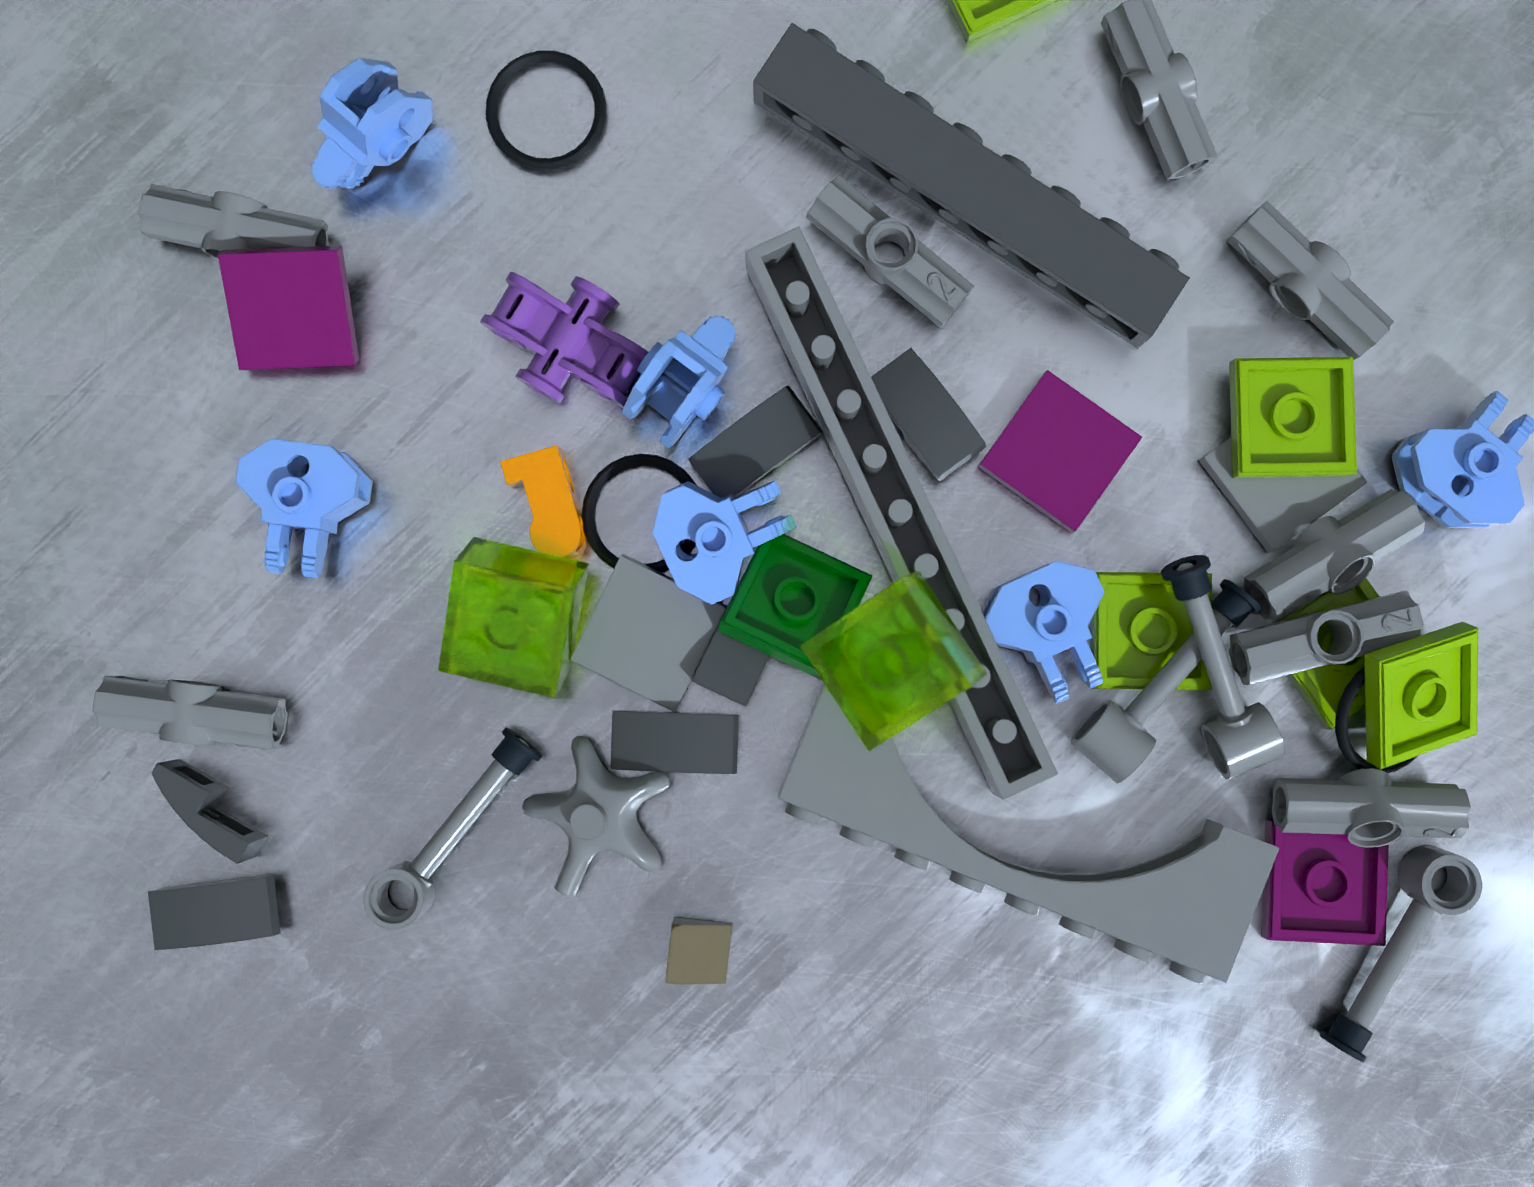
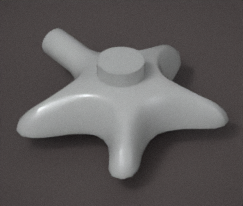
[522,736,670,897]

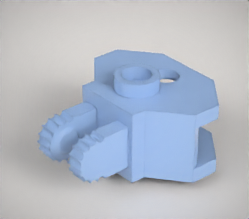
[311,58,433,189]
[621,315,737,448]
[1391,391,1534,528]
[235,439,373,578]
[652,481,797,605]
[982,561,1105,704]

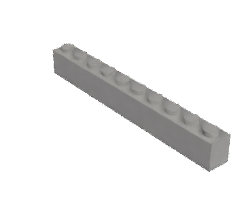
[745,226,1058,800]

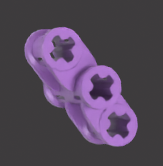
[480,272,648,408]

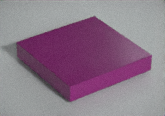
[218,245,359,370]
[977,370,1142,533]
[1261,820,1389,946]

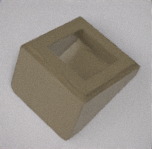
[665,917,732,985]

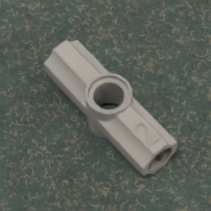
[1101,0,1218,180]
[806,175,974,328]
[138,184,329,258]
[1227,200,1394,360]
[1244,489,1425,622]
[1228,591,1424,685]
[92,676,288,749]
[1272,768,1471,848]

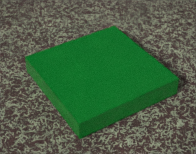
[717,534,872,681]

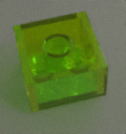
[438,537,589,698]
[800,571,987,752]

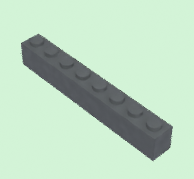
[753,23,1190,349]

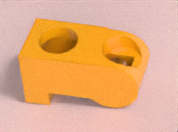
[500,445,586,560]

